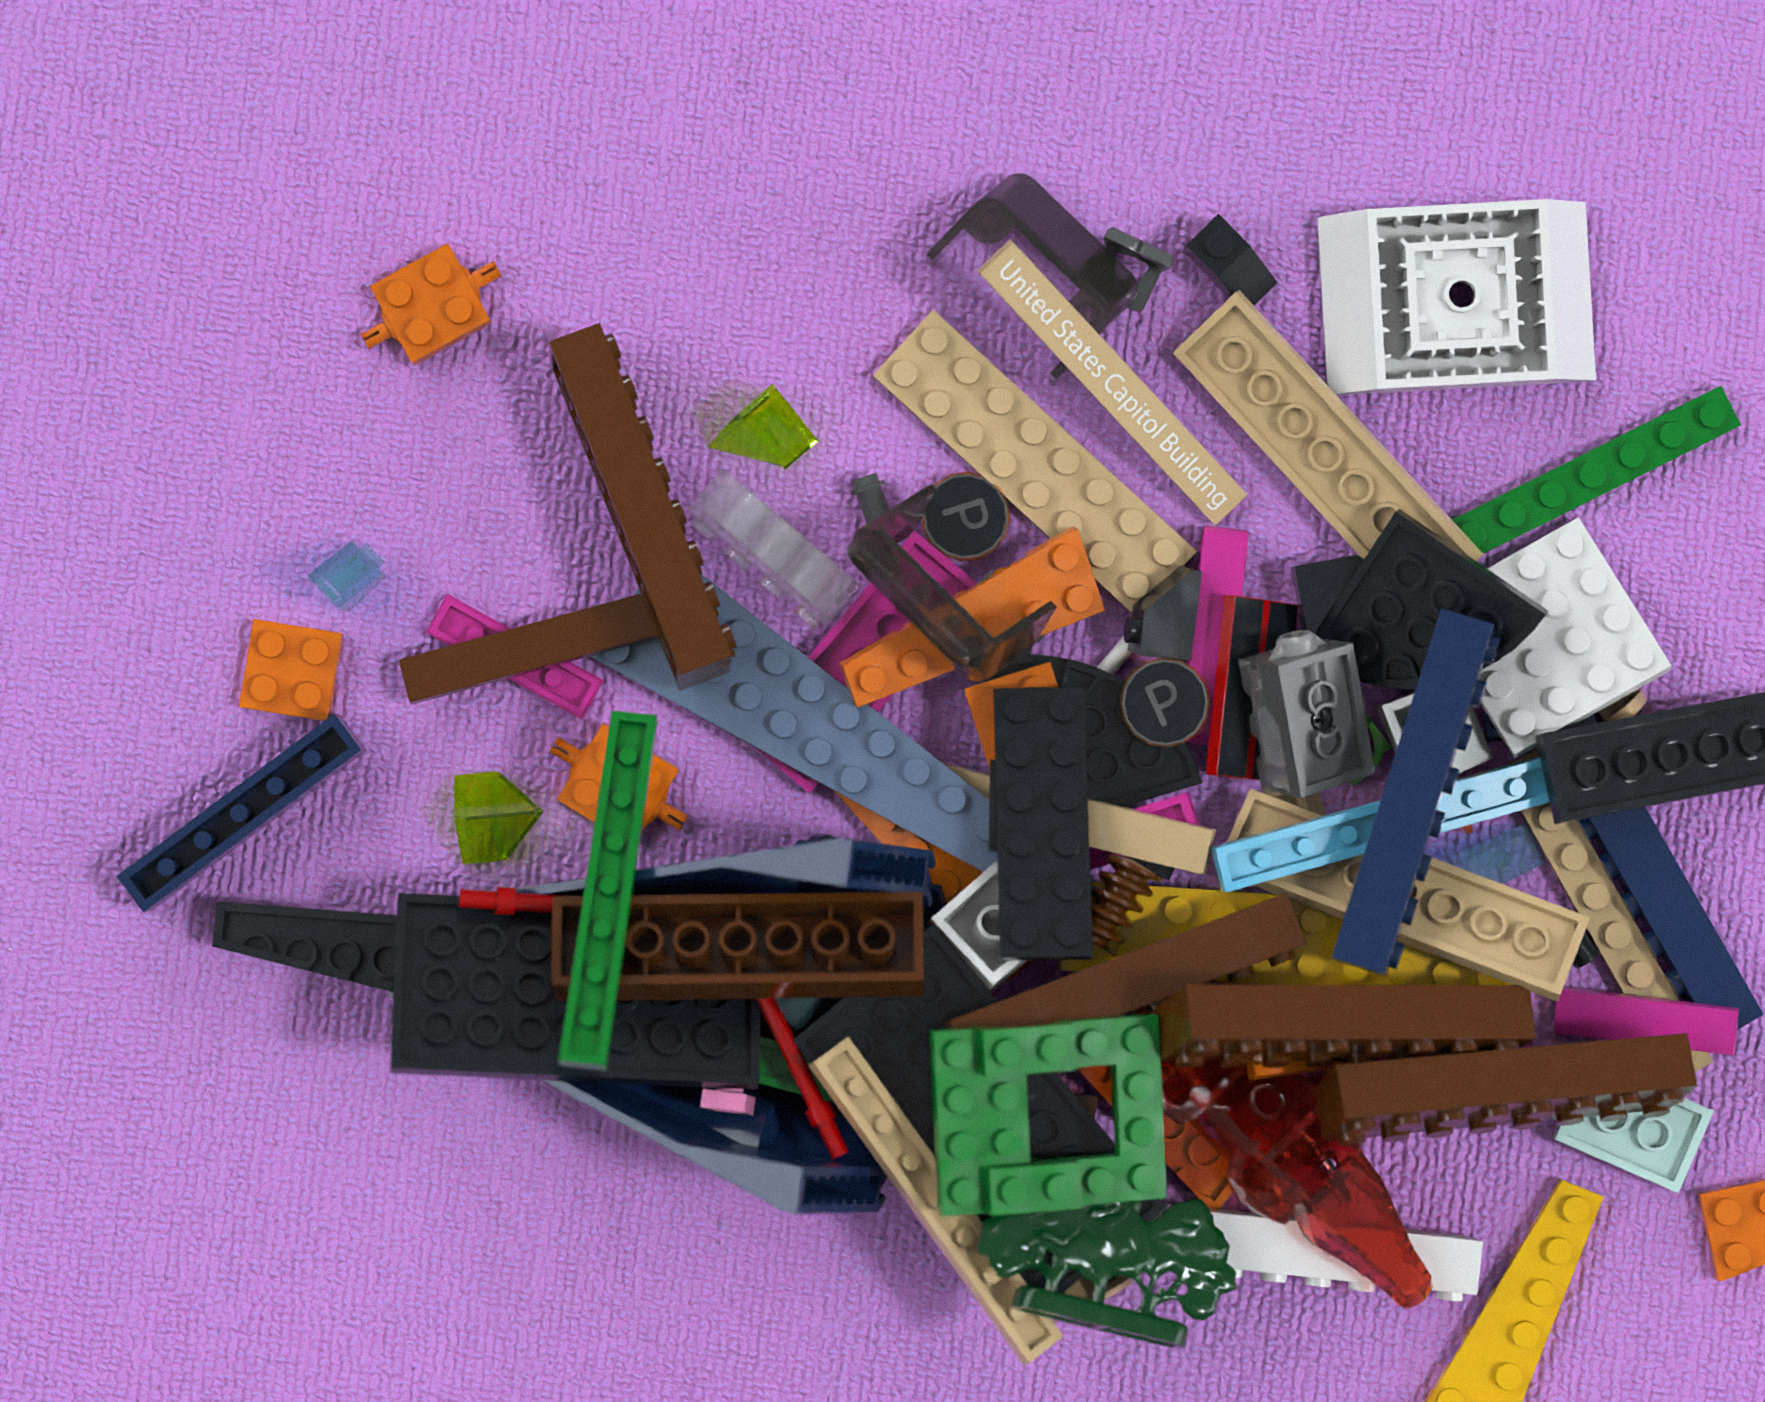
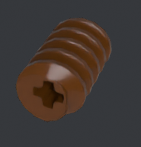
[1090,855,1162,956]

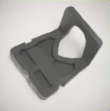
[1089,227,1173,312]

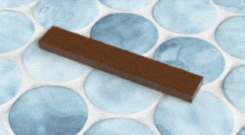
[399,594,658,705]

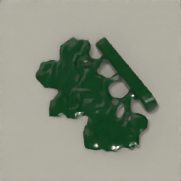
[977,1155,1237,1349]

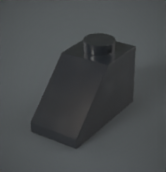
[1183,213,1278,306]
[1123,565,1202,660]

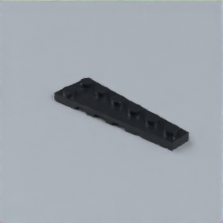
[212,902,396,992]

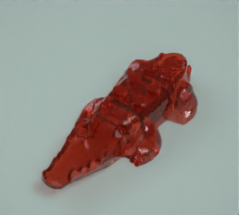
[1132,984,1433,1309]

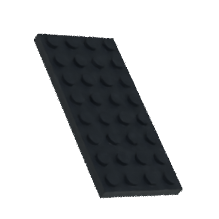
[390,893,760,1090]
[793,924,1167,1293]

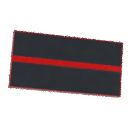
[1206,595,1299,783]

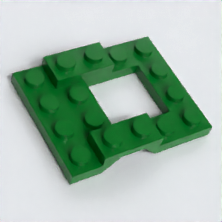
[929,1013,1167,1217]

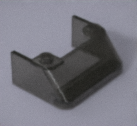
[925,173,1138,385]
[847,484,1057,681]

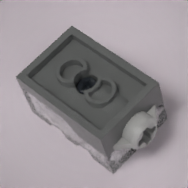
[1239,630,1375,798]

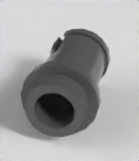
[850,473,895,532]

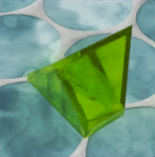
[707,384,818,470]
[454,771,544,864]

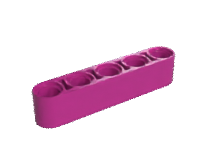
[1184,525,1249,746]

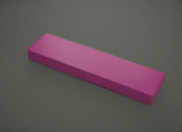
[426,594,604,720]
[1553,987,1739,1055]

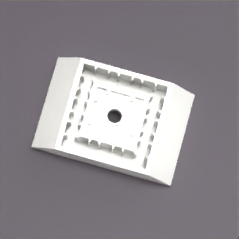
[1317,199,1596,396]

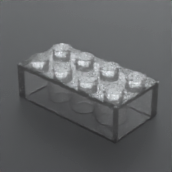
[688,468,862,630]

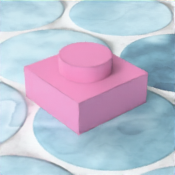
[700,1088,756,1116]

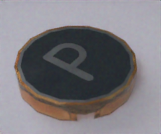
[921,472,1010,562]
[1119,657,1210,748]

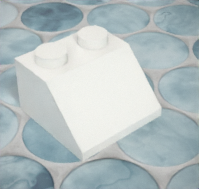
[925,861,1027,994]

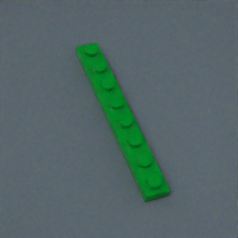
[1452,386,1741,554]
[559,710,658,1071]

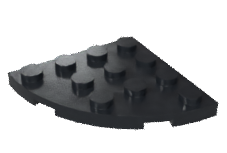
[1315,509,1549,689]
[978,655,1203,807]

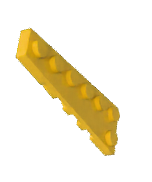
[1425,1179,1604,1402]

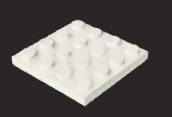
[1479,517,1672,759]

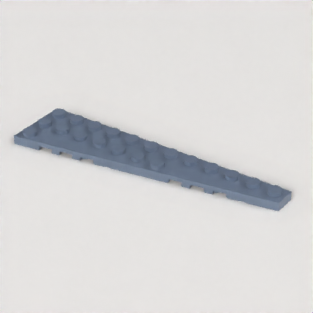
[590,575,1092,884]

